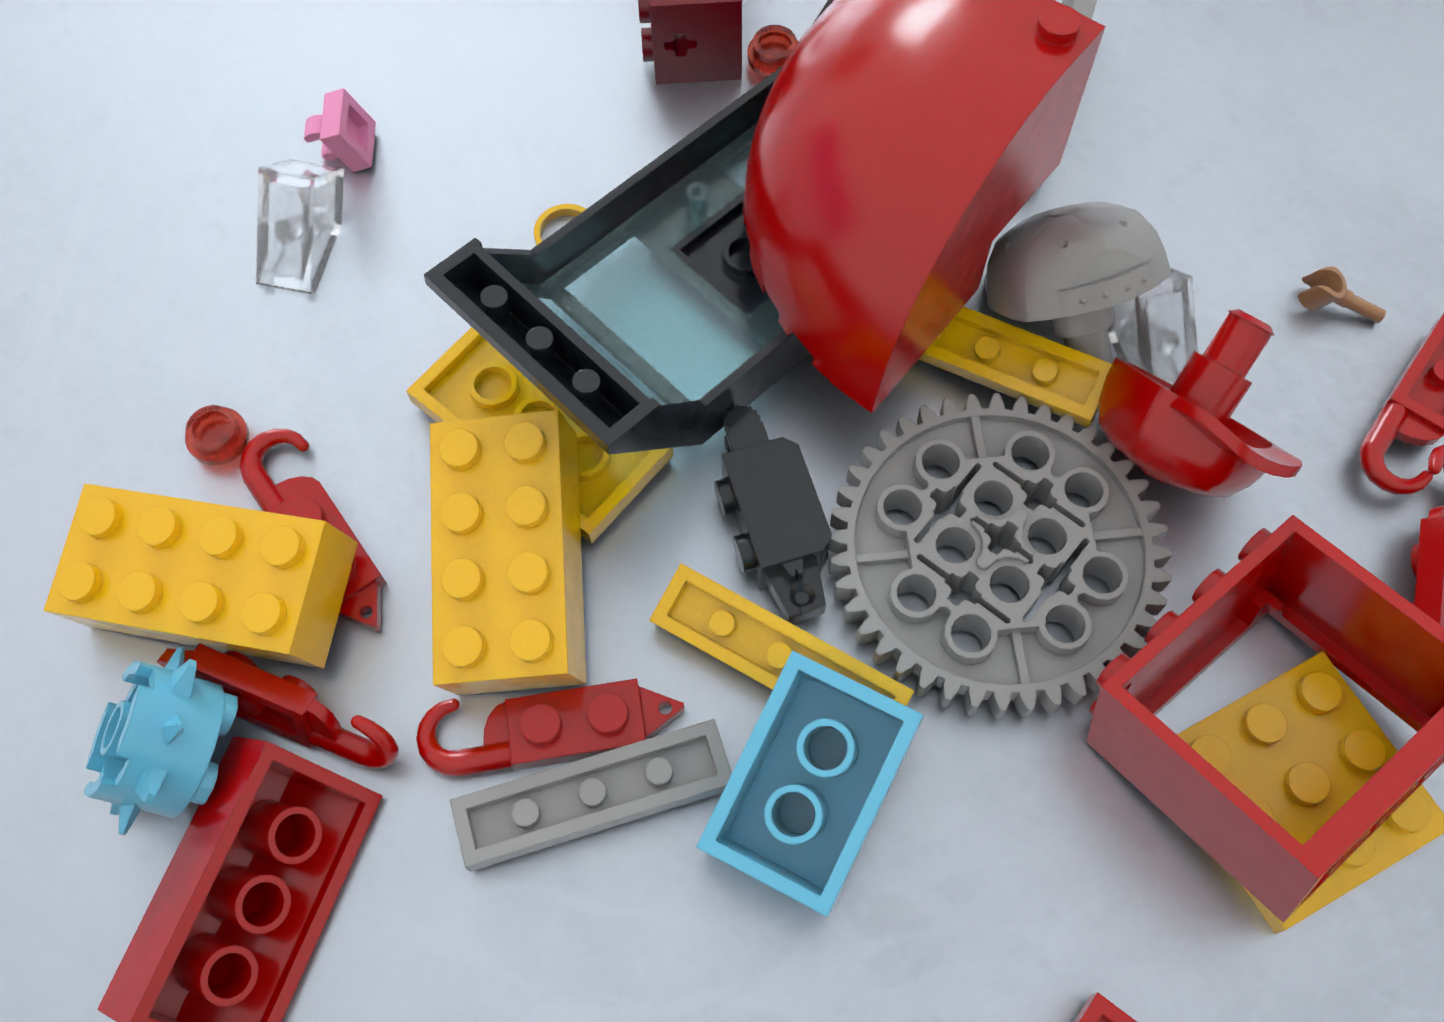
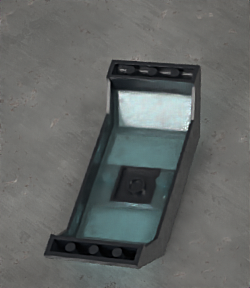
[424,0,834,455]

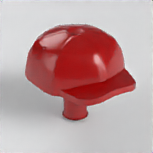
[1099,309,1302,498]

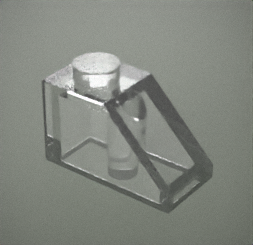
[256,159,344,294]
[1108,268,1198,385]

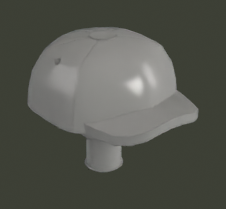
[984,202,1171,364]

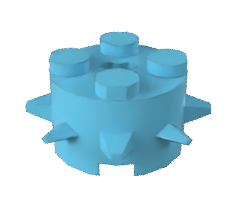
[84,647,238,835]

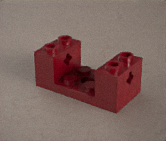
[638,0,742,85]

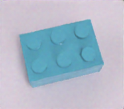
[696,650,924,917]

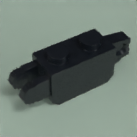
[714,404,832,624]

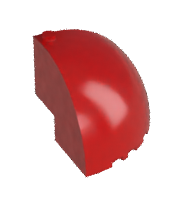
[743,0,1106,413]

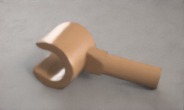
[1298,266,1386,323]

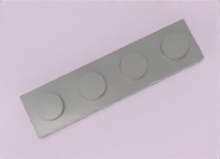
[449,718,732,872]

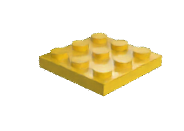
[1177,651,1444,934]

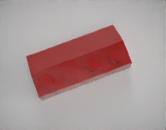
[97,736,383,1022]

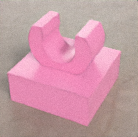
[304,88,376,172]

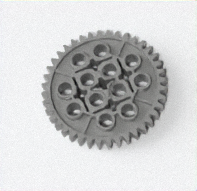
[828,393,1172,719]

